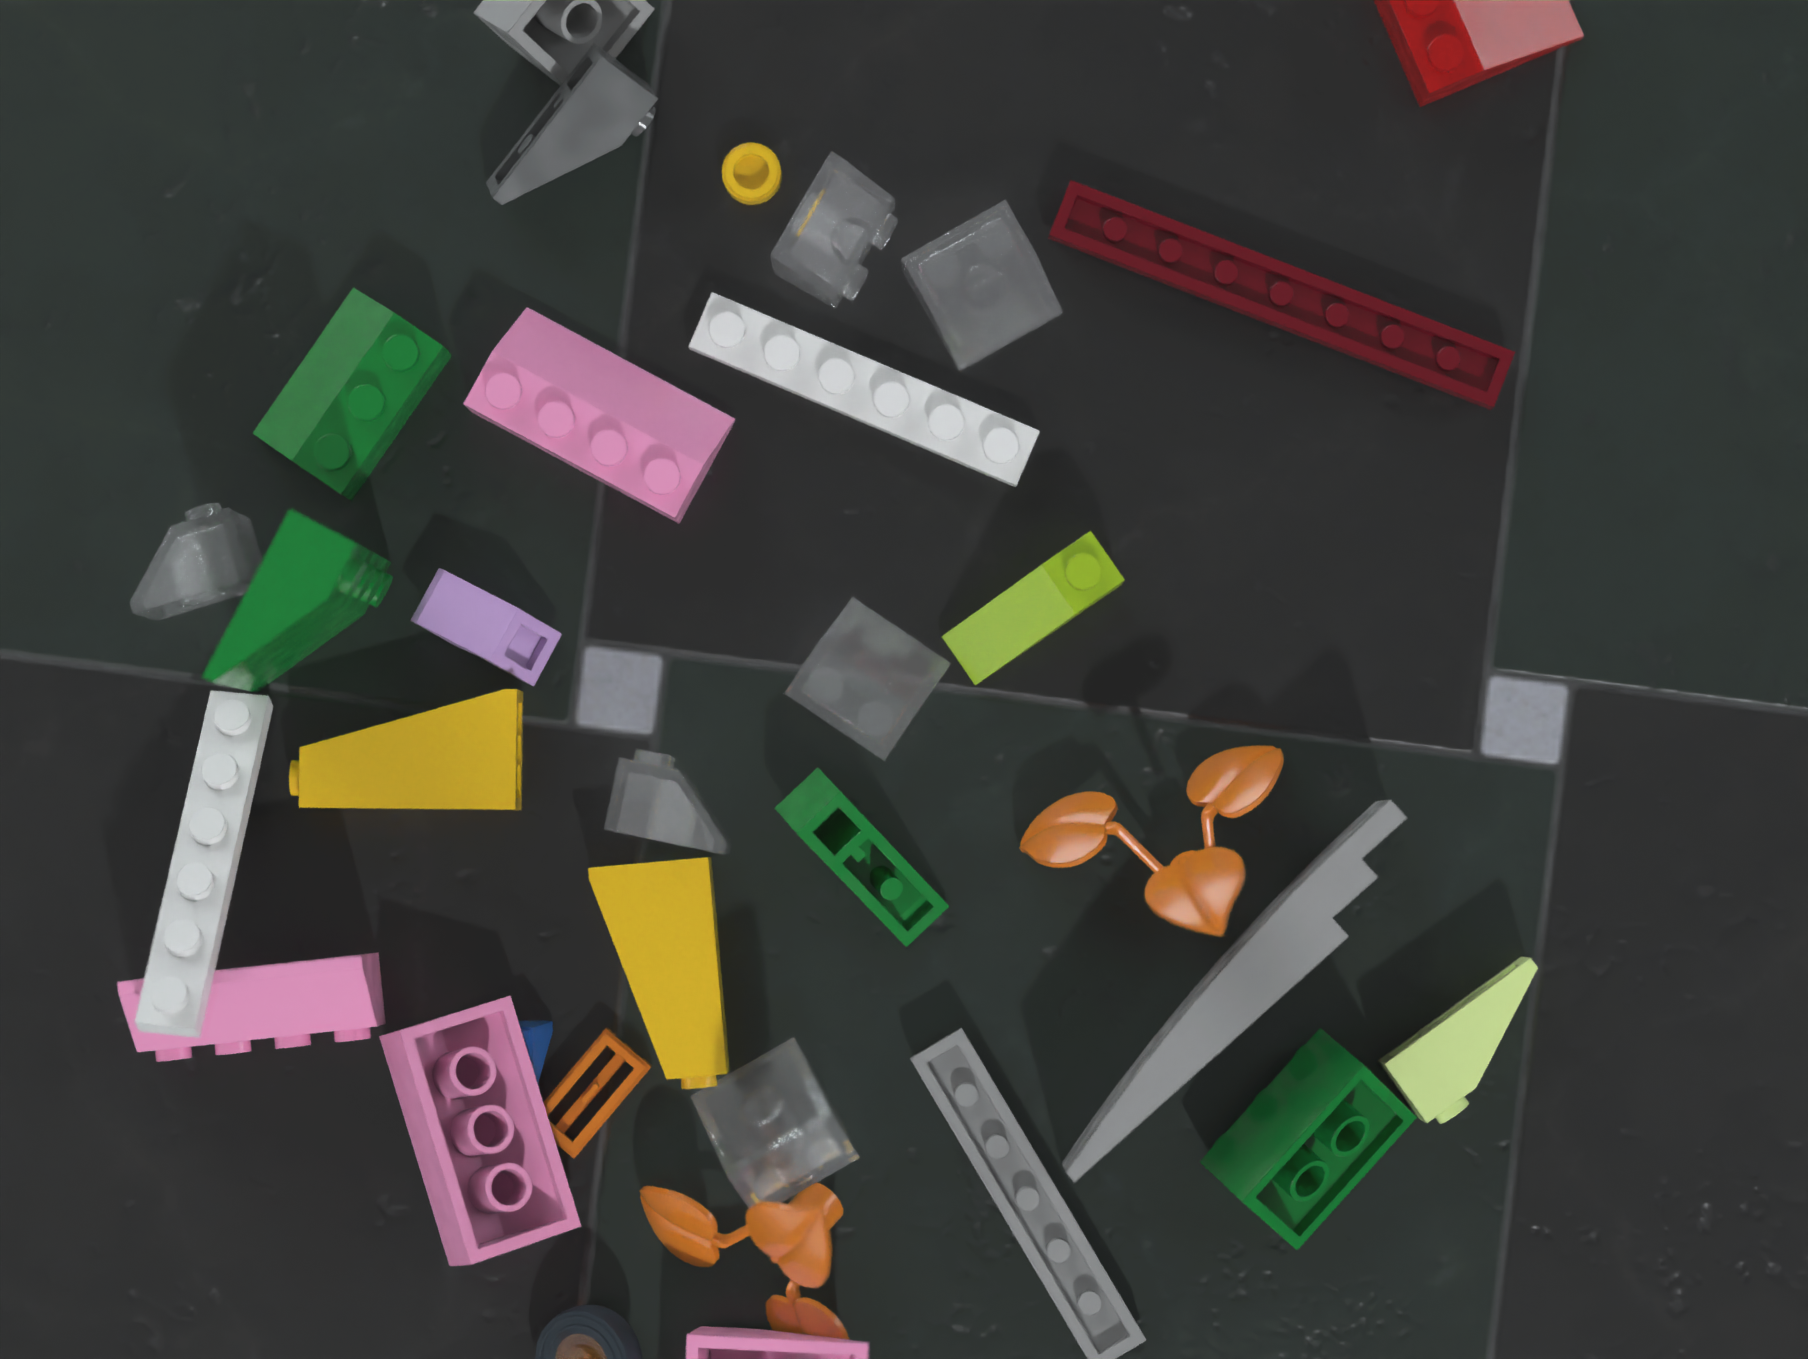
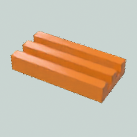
[543,1027,652,1159]

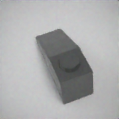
[486,43,658,205]

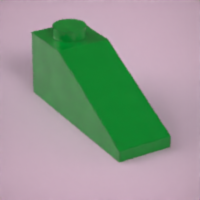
[775,767,950,947]

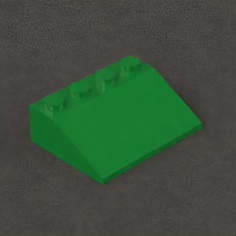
[202,509,393,693]

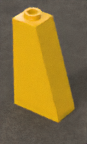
[289,689,523,810]
[588,857,730,1089]

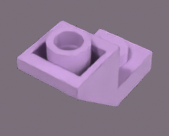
[411,568,562,686]

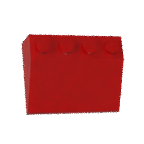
[1374,0,1584,107]

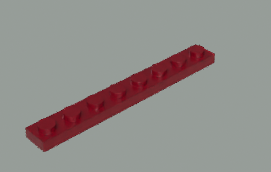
[1048,180,1515,410]

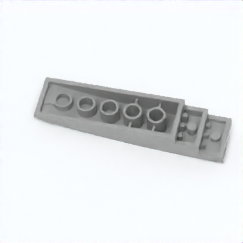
[1062,800,1407,1182]

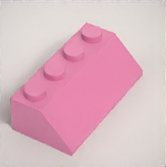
[464,307,735,524]
[117,953,386,1062]
[379,995,581,1266]

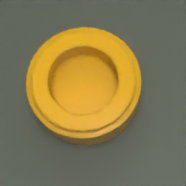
[722,143,782,205]

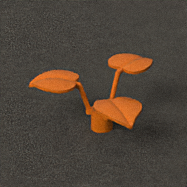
[1019,746,1284,936]
[639,1182,850,1340]

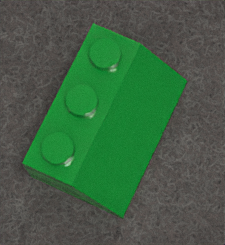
[252,287,452,501]
[1200,1028,1417,1250]

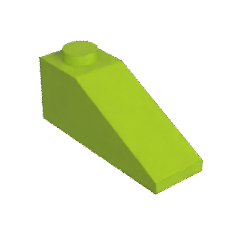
[942,531,1125,686]

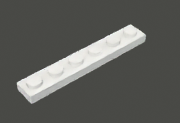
[689,292,1040,487]
[134,690,273,1038]

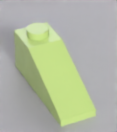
[1378,956,1538,1124]

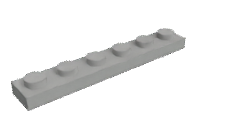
[910,1027,1146,1359]

